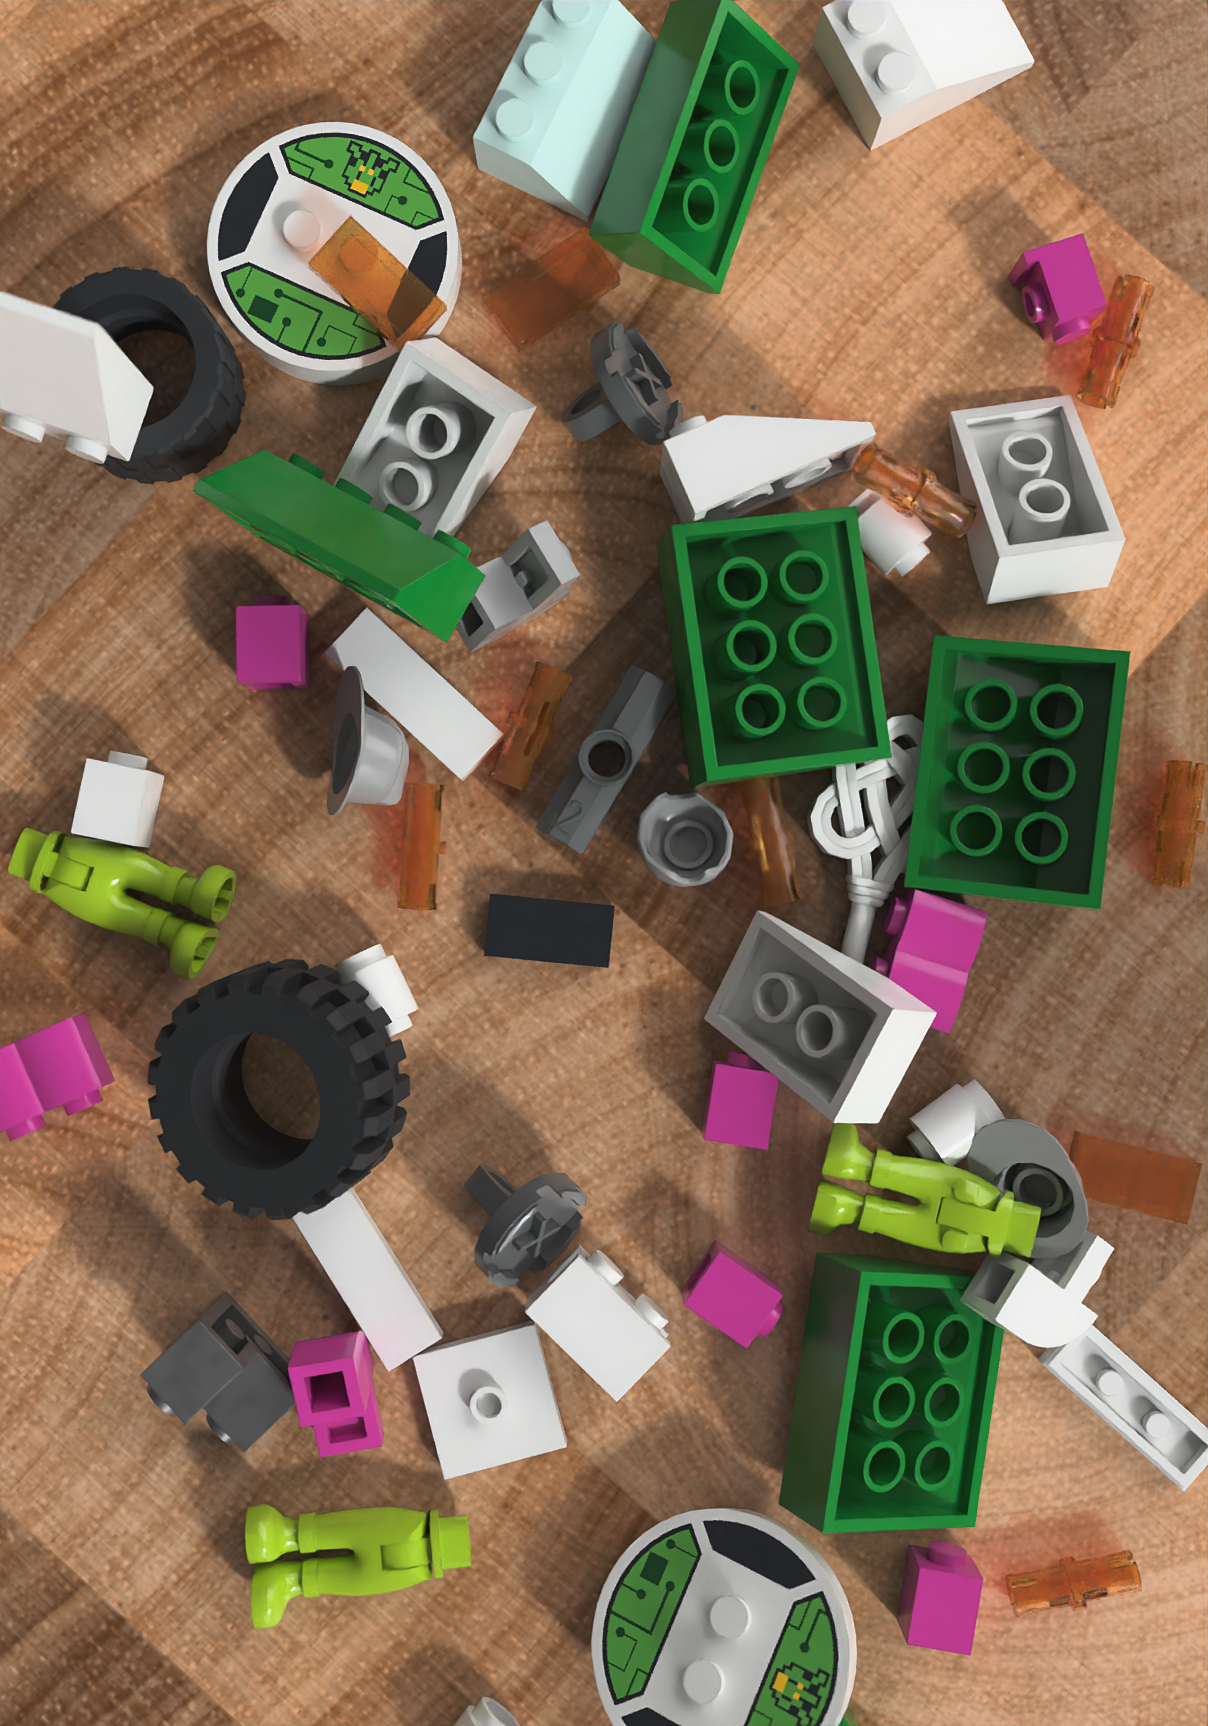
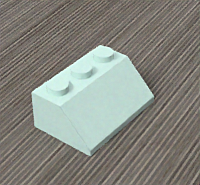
[473,0,657,222]

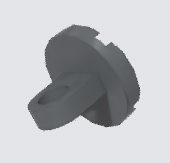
[561,321,683,445]
[464,1164,586,1287]

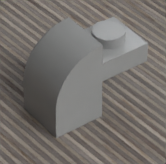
[456,520,580,653]

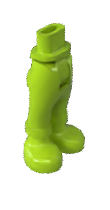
[8,828,236,980]
[807,1123,1041,1258]
[245,1504,472,1629]

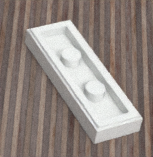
[324,607,505,781]
[292,1187,444,1372]
[1038,1325,1208,1491]

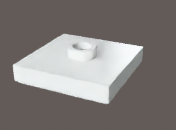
[413,1320,567,1480]

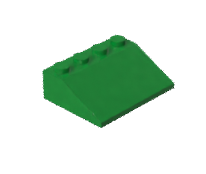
[656,506,892,788]
[904,635,1131,912]
[778,1252,1004,1533]

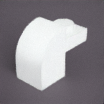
[960,1231,1114,1347]

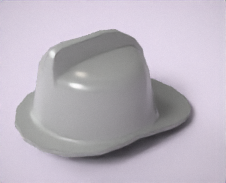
[327,666,409,816]
[967,1119,1089,1259]

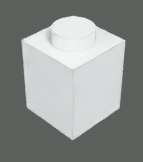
[71,751,165,848]

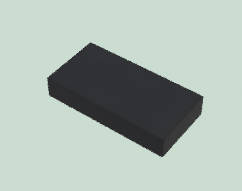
[484,894,615,968]

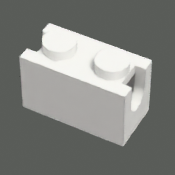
[525,1244,671,1402]

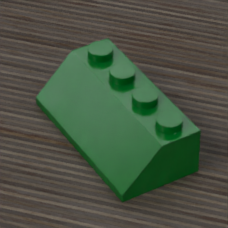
[588,0,800,294]
[193,449,486,643]

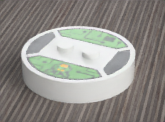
[207,122,462,386]
[592,1508,857,1726]

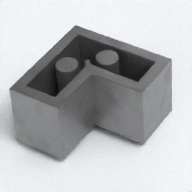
[140,1292,296,1453]

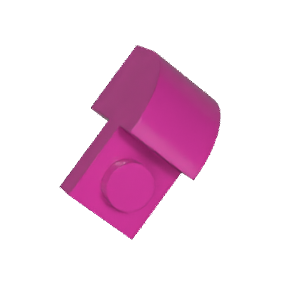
[288,1331,384,1457]

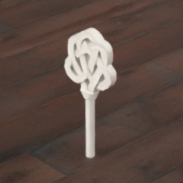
[807,715,924,964]

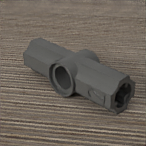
[536,665,678,855]

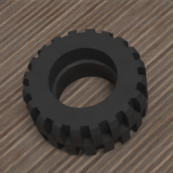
[147,959,410,1220]

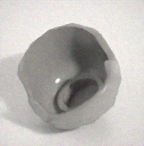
[636,792,733,887]

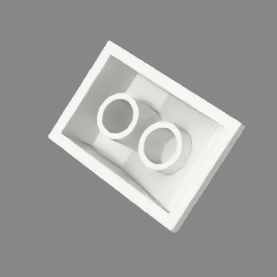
[813,0,1035,151]
[0,292,154,464]
[333,338,537,539]
[948,395,1126,605]
[659,415,876,524]
[704,910,937,1123]

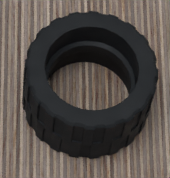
[49,267,246,484]

